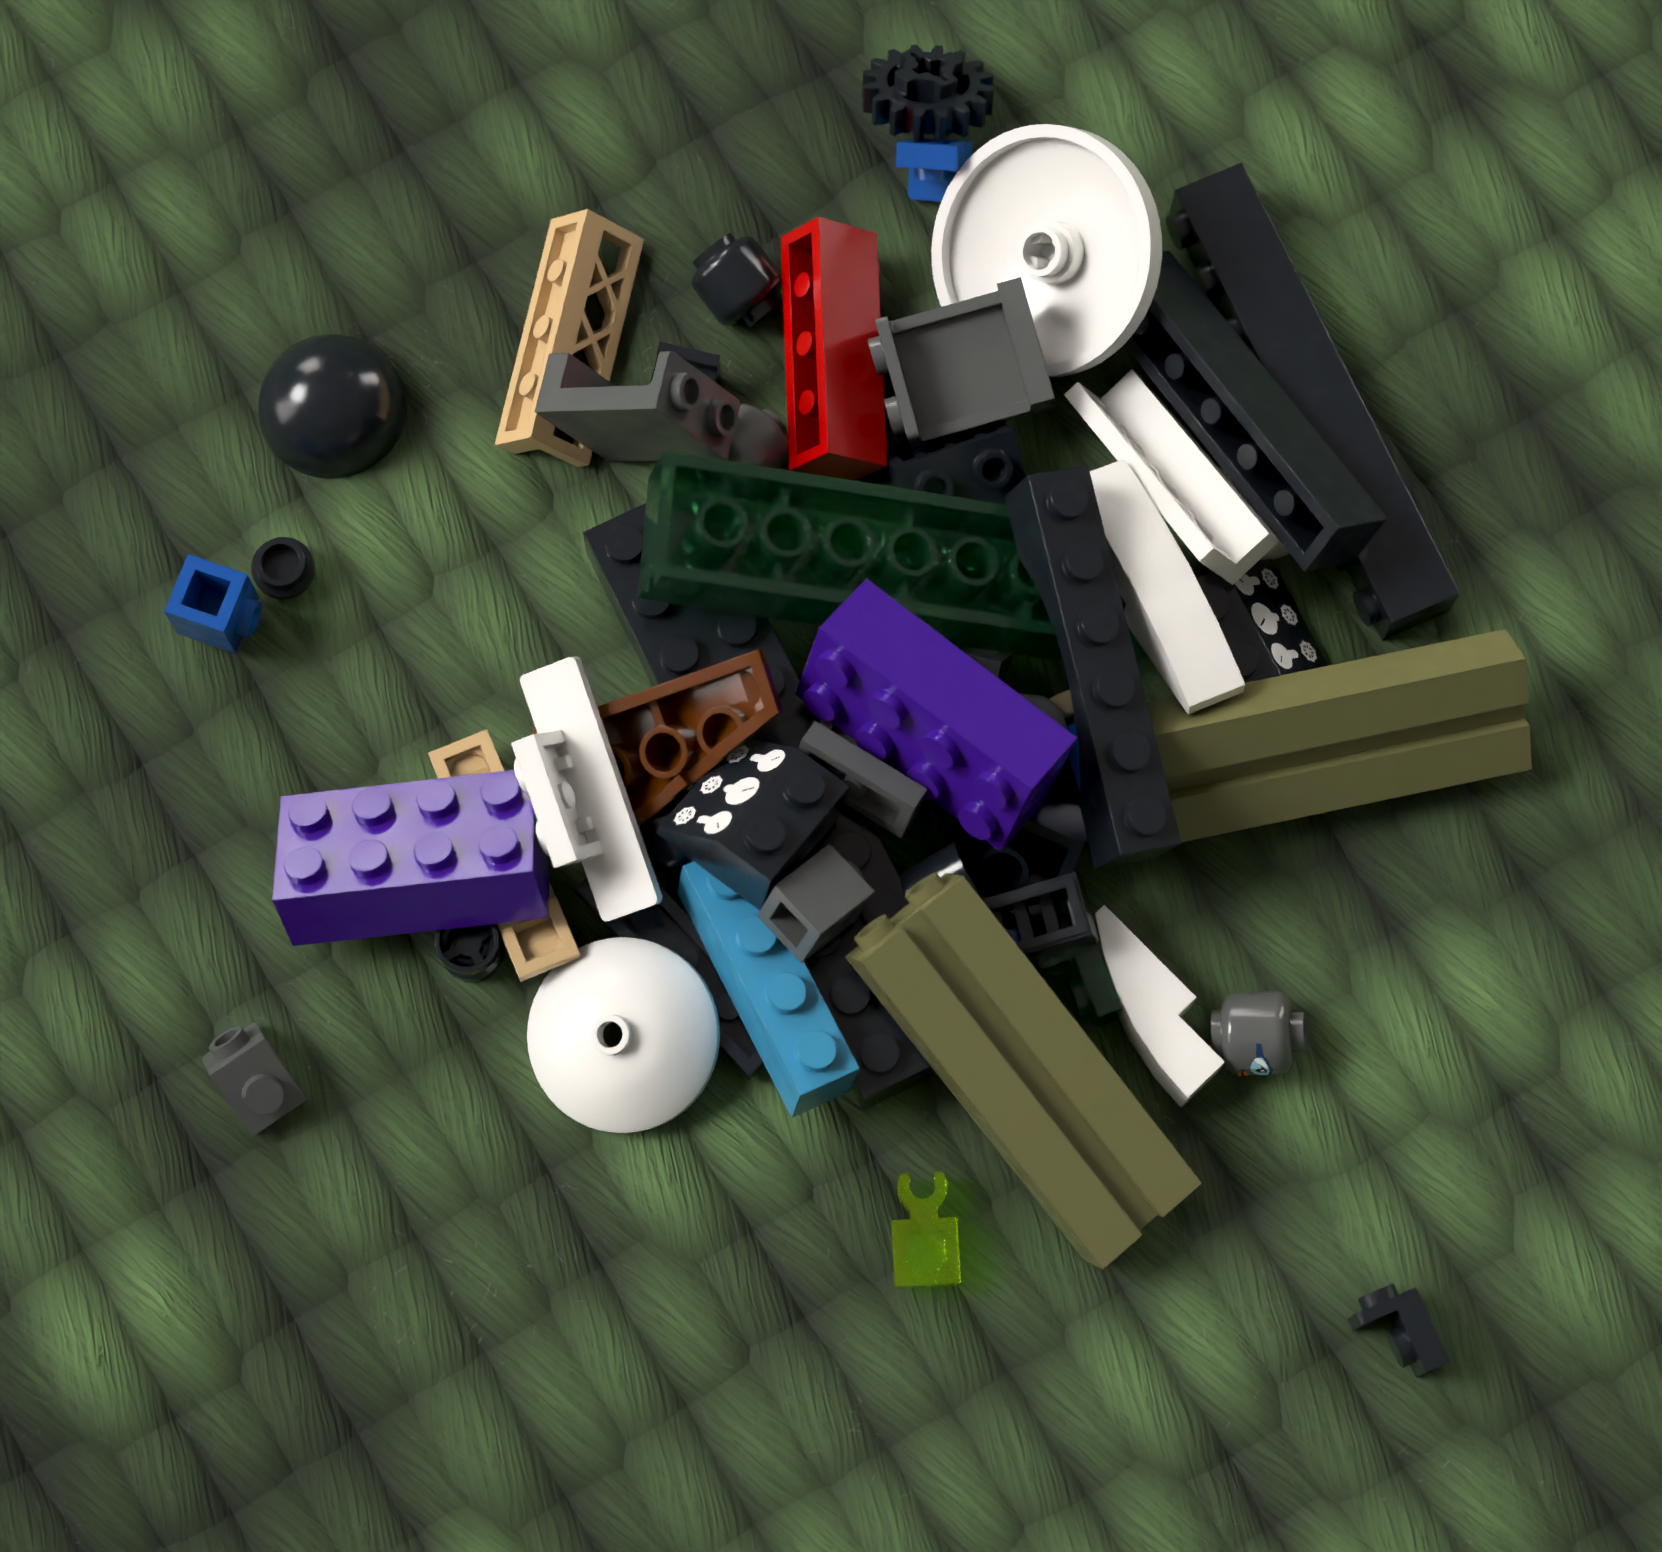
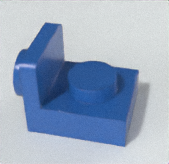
[896,138,973,202]

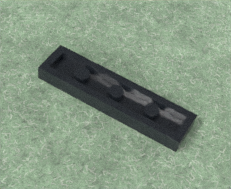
[575,877,765,1080]

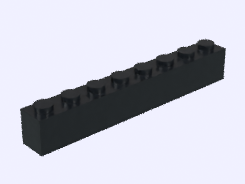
[1166,162,1460,641]

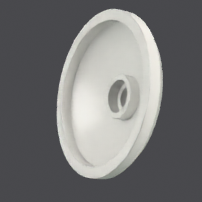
[527,937,720,1133]

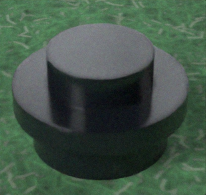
[251,537,315,600]

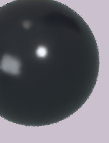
[258,334,407,479]

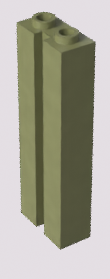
[1147,629,1532,842]
[845,872,1202,1269]

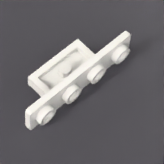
[511,656,662,921]

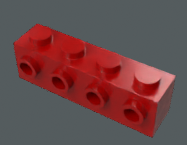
[781,216,888,484]

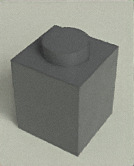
[757,844,875,963]

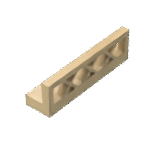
[495,209,644,467]

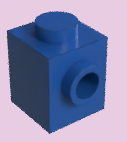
[164,554,262,654]

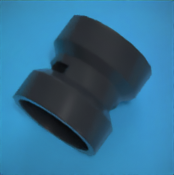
[434,924,504,983]

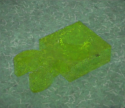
[891,1171,961,1289]

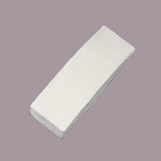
[1093,905,1225,1108]

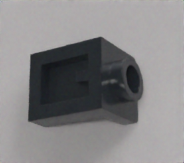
[1348,1283,1450,1377]

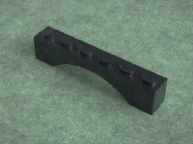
[1004,465,1182,870]

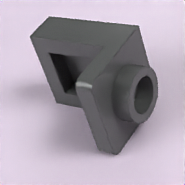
[201,1022,307,1137]

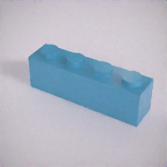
[677,861,860,1118]

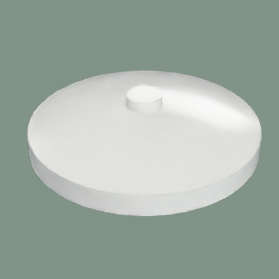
[931,124,1162,377]

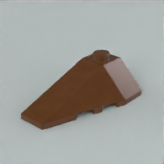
[532,649,783,827]

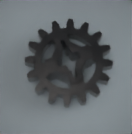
[862,45,994,142]

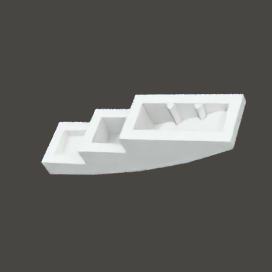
[1090,459,1245,714]

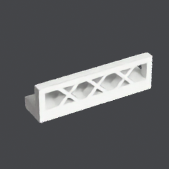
[1064,369,1279,585]

